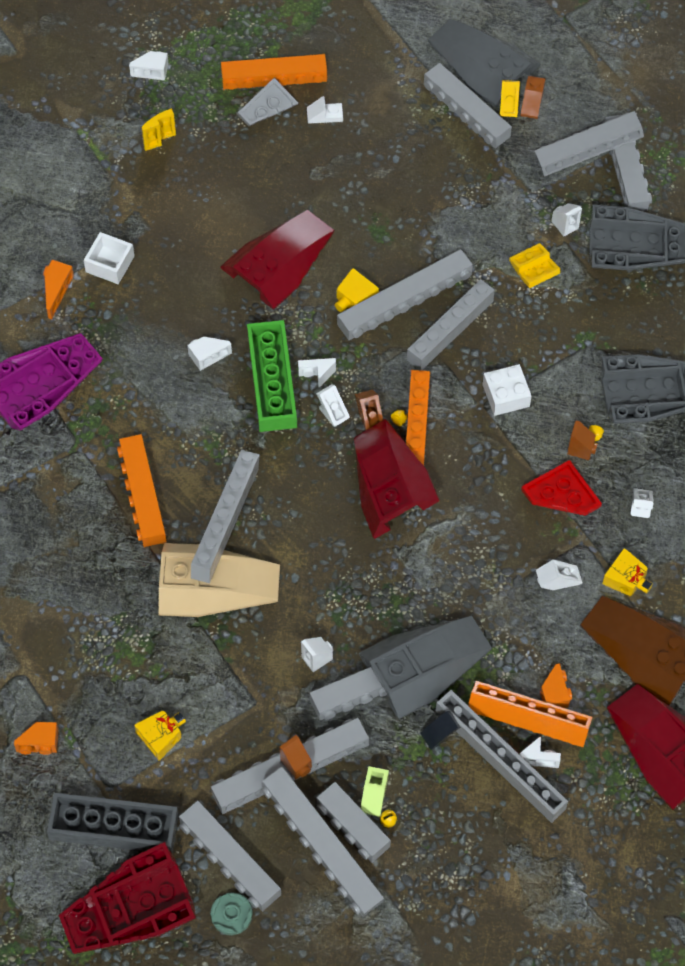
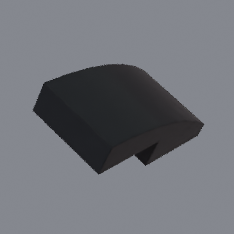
[420,711,461,750]

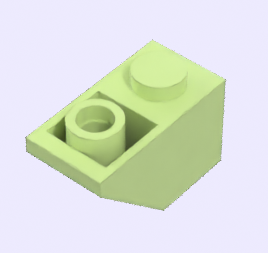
[361,766,389,817]

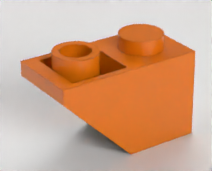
[540,663,572,708]
[14,722,59,755]

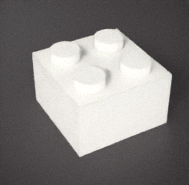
[84,232,134,285]
[483,364,531,416]

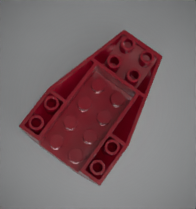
[354,419,440,539]
[607,684,685,810]

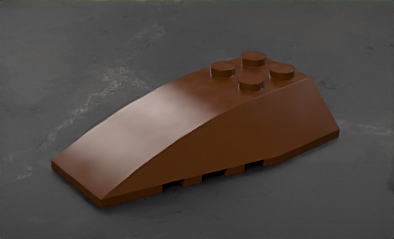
[580,596,685,706]

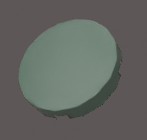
[210,892,253,935]

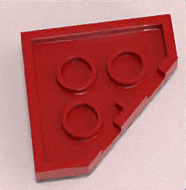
[521,460,602,516]

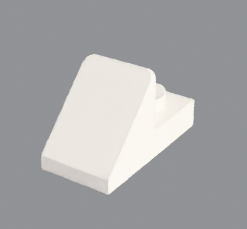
[307,96,343,124]
[298,358,336,387]
[316,384,350,427]
[631,488,654,518]
[519,737,561,768]

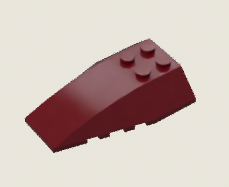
[220,210,334,310]
[59,842,196,954]

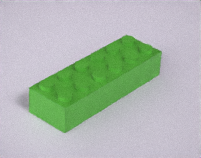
[247,320,297,432]

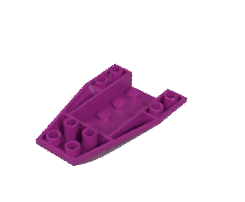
[0,333,103,431]

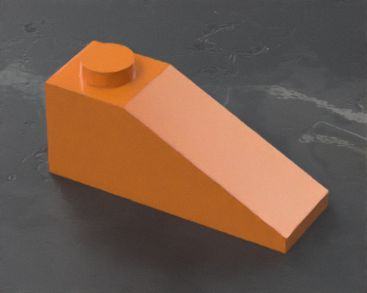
[44,260,74,319]

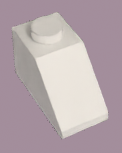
[129,51,168,80]
[552,203,582,236]
[188,336,232,371]
[536,560,582,590]
[301,637,334,672]

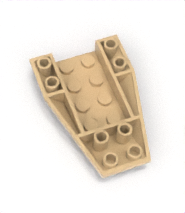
[159,543,280,617]

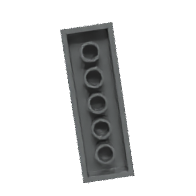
[47,793,179,854]

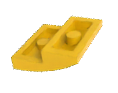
[141,108,176,151]
[509,243,560,288]

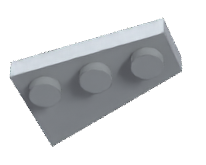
[237,78,298,126]

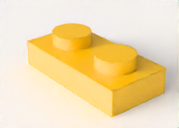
[500,80,520,117]

